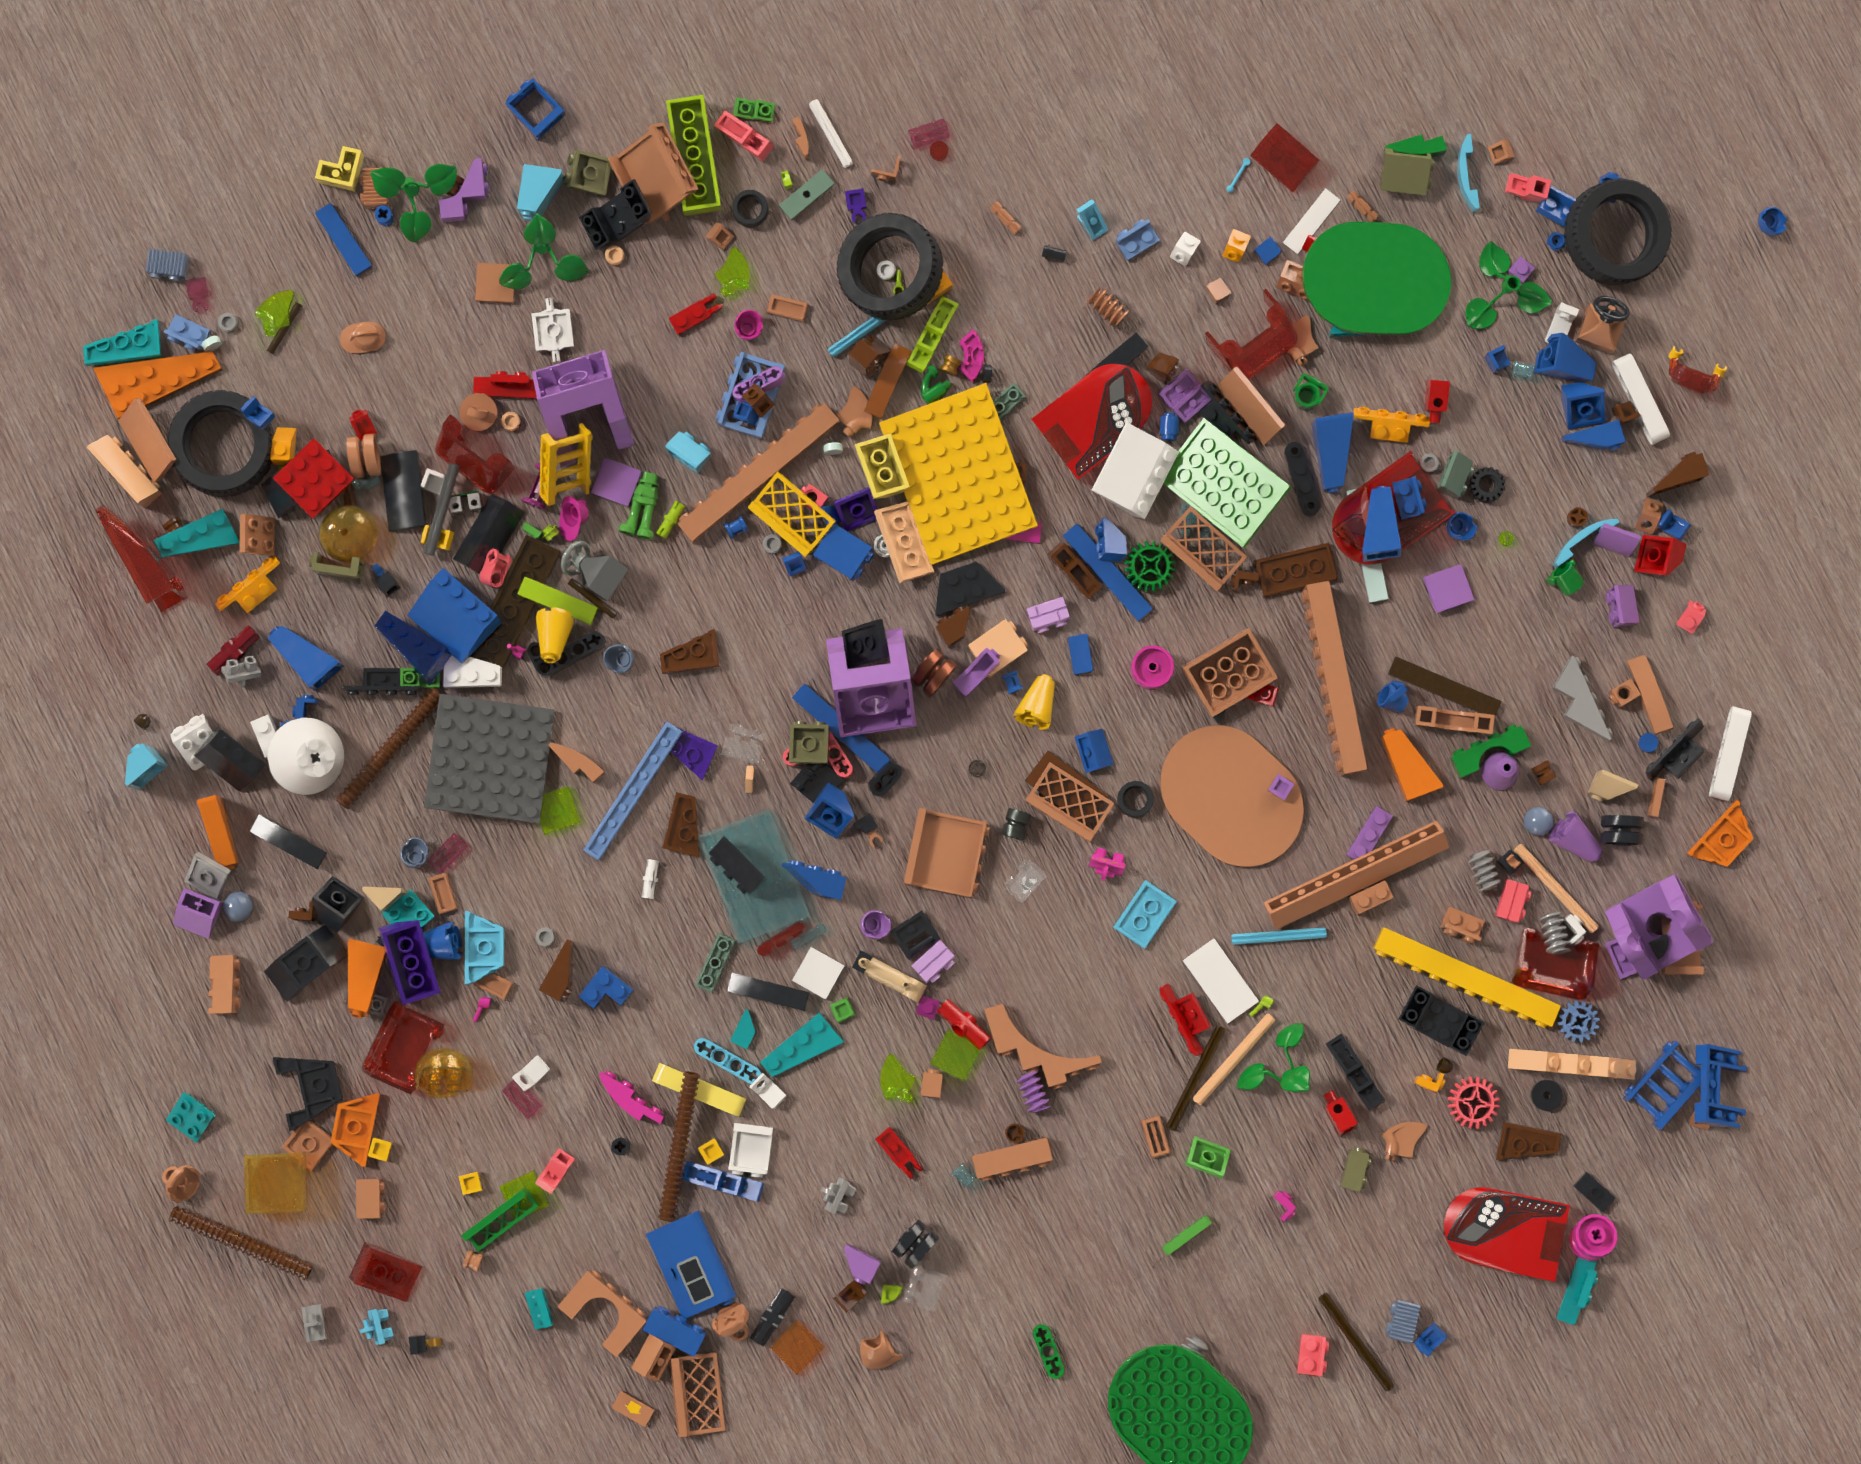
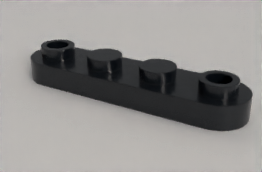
[1284,442,1320,516]

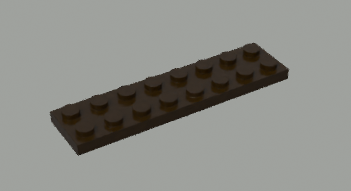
[469,535,561,689]

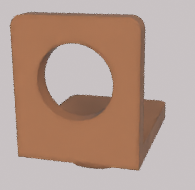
[871,156,901,182]
[1635,498,1663,534]

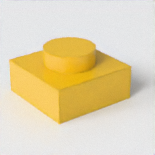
[368,1137,392,1161]
[698,1138,724,1165]
[459,1172,482,1195]

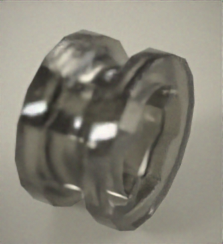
[968,760,986,778]

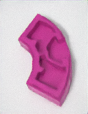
[959,329,984,383]

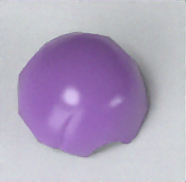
[860,910,891,940]

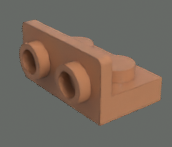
[1276,260,1309,301]

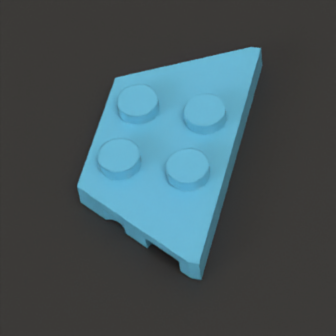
[465,911,504,985]

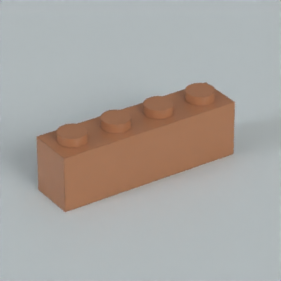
[972,1137,1053,1181]

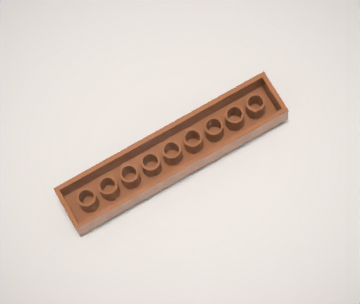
[1301,581,1367,776]

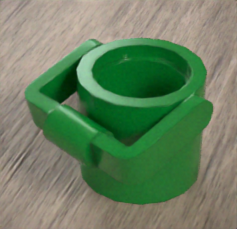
[1293,373,1329,411]
[1545,560,1584,595]

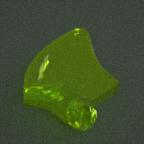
[714,247,750,297]
[255,290,295,336]
[880,1054,916,1104]

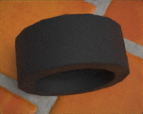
[732,190,768,227]
[1117,781,1154,818]

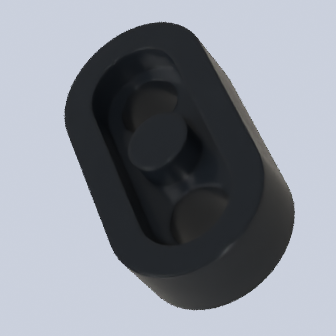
[868,762,902,796]

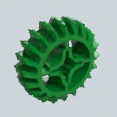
[1124,541,1176,592]

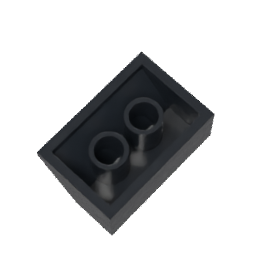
[194,726,266,791]
[709,836,766,895]

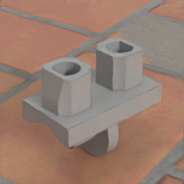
[221,656,261,687]
[821,1177,856,1214]
[301,1304,327,1342]

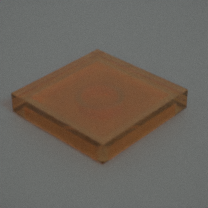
[770,1320,824,1375]

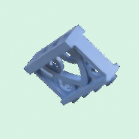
[716,352,785,440]

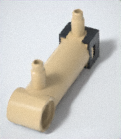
[852,951,927,1003]

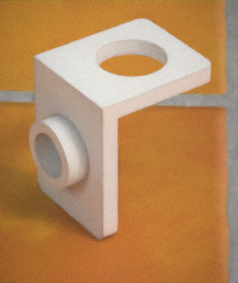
[512,1055,550,1091]
[750,1073,786,1109]

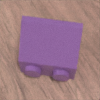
[844,1243,881,1285]

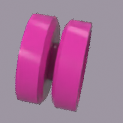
[1130,645,1174,690]
[1569,1214,1617,1261]

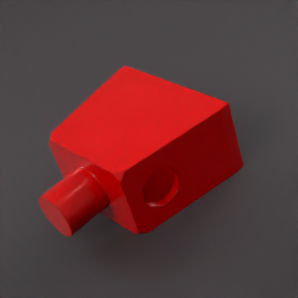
[1425,380,1450,423]
[1323,1090,1358,1137]

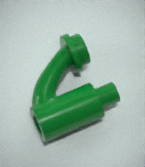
[921,365,952,405]

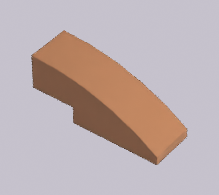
[548,743,605,783]

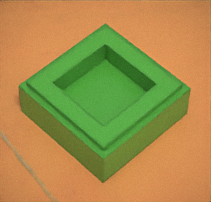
[522,522,543,540]
[830,998,855,1023]

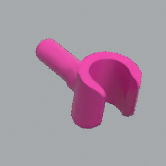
[507,644,527,660]
[472,997,491,1022]

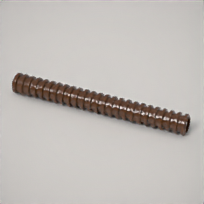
[336,687,441,809]
[658,1071,700,1222]
[169,1205,312,1280]

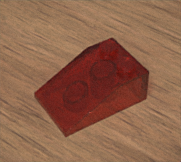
[349,1242,422,1302]

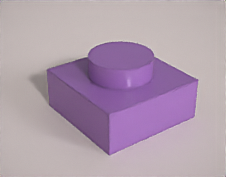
[1508,256,1535,283]
[1267,774,1294,801]

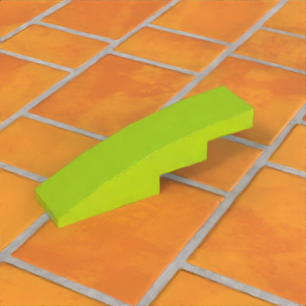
[906,296,959,373]
[518,577,598,625]

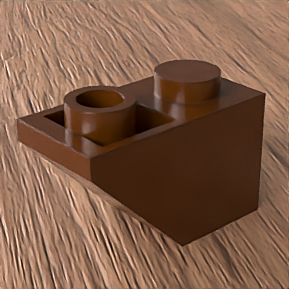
[936,606,970,647]

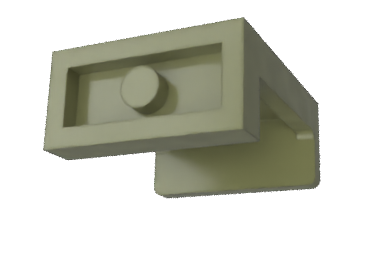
[1379,148,1435,195]
[309,551,365,581]

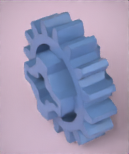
[1557,1001,1600,1043]

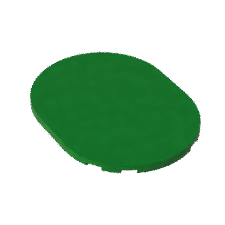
[1302,222,1451,335]
[1108,1344,1253,1464]

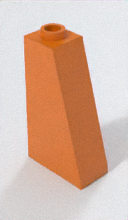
[1381,728,1443,802]
[197,795,239,870]
[348,938,387,1019]

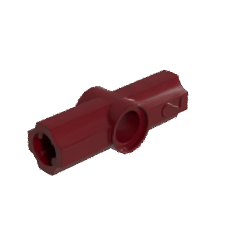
[206,625,260,676]

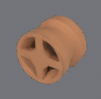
[462,1249,484,1273]

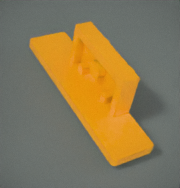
[1353,407,1430,443]
[215,556,280,613]

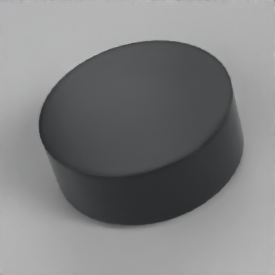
[982,364,992,384]

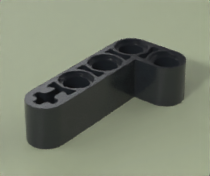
[527,631,606,678]

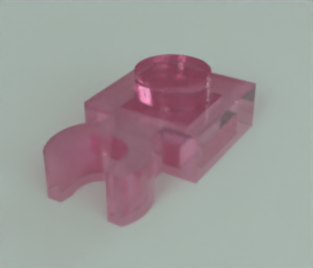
[186,277,209,312]

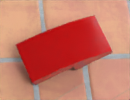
[1245,685,1279,707]

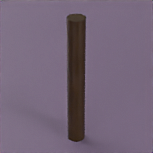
[266,302,302,354]
[568,578,617,619]

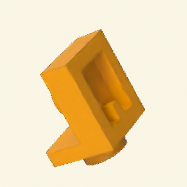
[1413,1073,1445,1092]

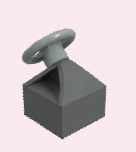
[561,541,629,601]

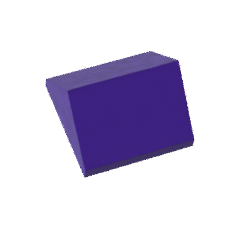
[834,487,878,532]

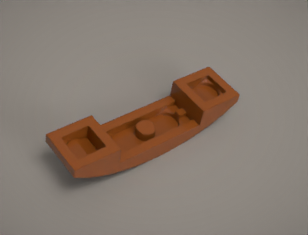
[864,344,912,419]

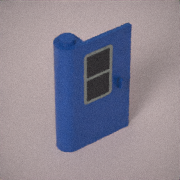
[646,1210,736,1319]

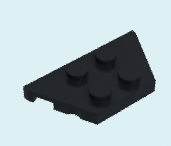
[935,562,1006,616]

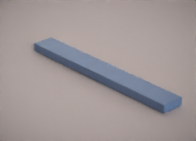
[583,721,683,861]

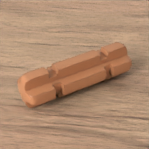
[1347,191,1379,222]
[990,202,1021,234]

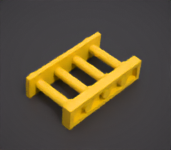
[539,423,593,506]

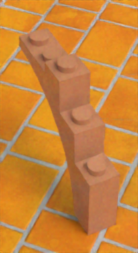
[984,1004,1102,1090]

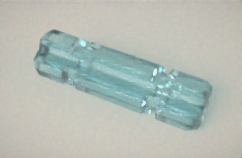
[791,923,827,950]

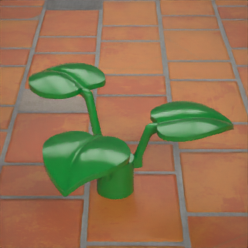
[370,164,457,243]
[499,213,589,289]
[1465,241,1552,329]
[1237,1023,1310,1092]

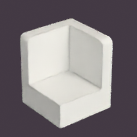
[421,468,446,495]

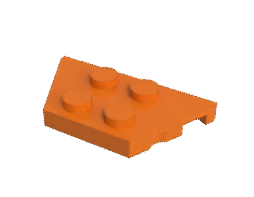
[1686,800,1753,867]
[330,1093,380,1167]

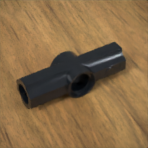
[750,1288,795,1347]

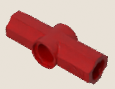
[937,999,991,1050]

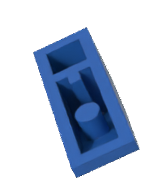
[1561,420,1626,451]

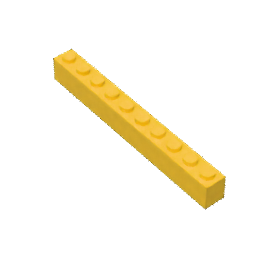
[1372,927,1561,1029]

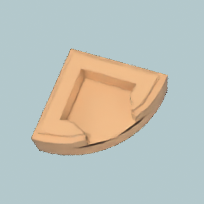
[745,766,754,793]

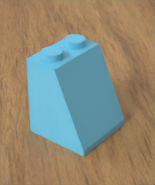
[517,164,564,221]

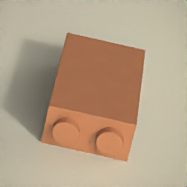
[1661,901,1704,975]

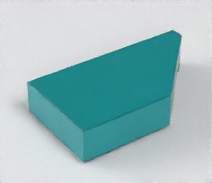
[730,1009,756,1049]

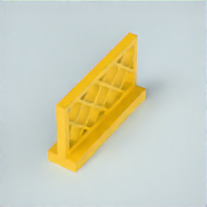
[748,471,836,557]

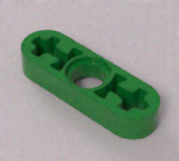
[1033,1324,1064,1379]

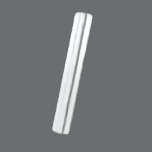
[809,99,853,168]

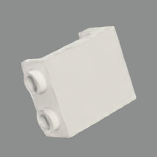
[728,1123,773,1178]

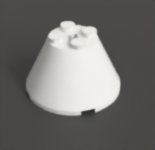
[267,718,344,795]

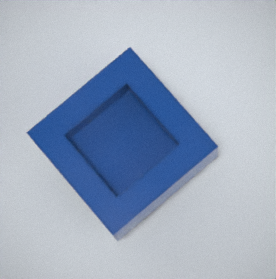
[782,551,807,577]

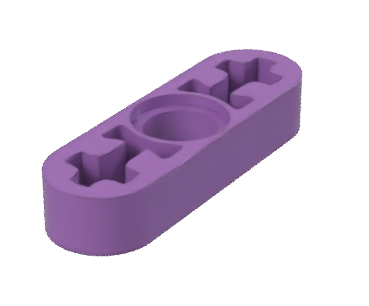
[732,366,786,403]

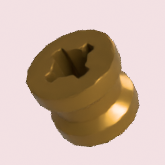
[939,355,962,376]

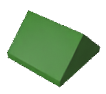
[1184,1136,1231,1179]

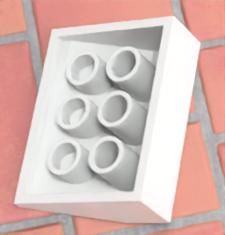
[1092,423,1179,519]

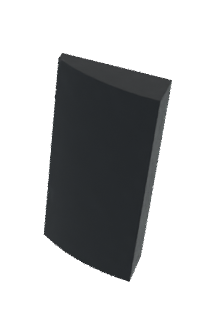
[380,450,427,532]

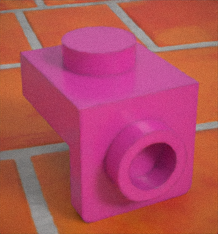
[1272,1191,1296,1221]

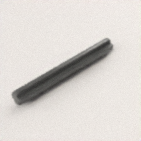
[424,463,460,556]

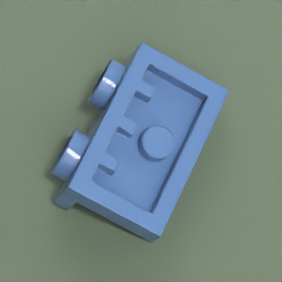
[1116,219,1160,261]
[164,314,211,352]

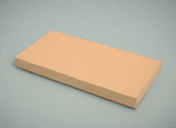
[874,502,934,583]

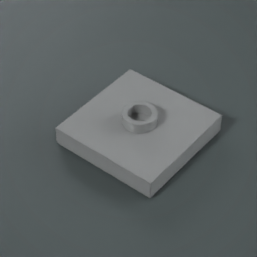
[184,851,231,900]

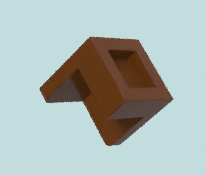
[1612,401,1640,425]

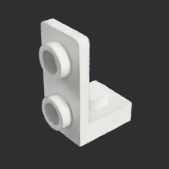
[1545,302,1579,343]

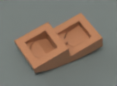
[792,116,809,160]

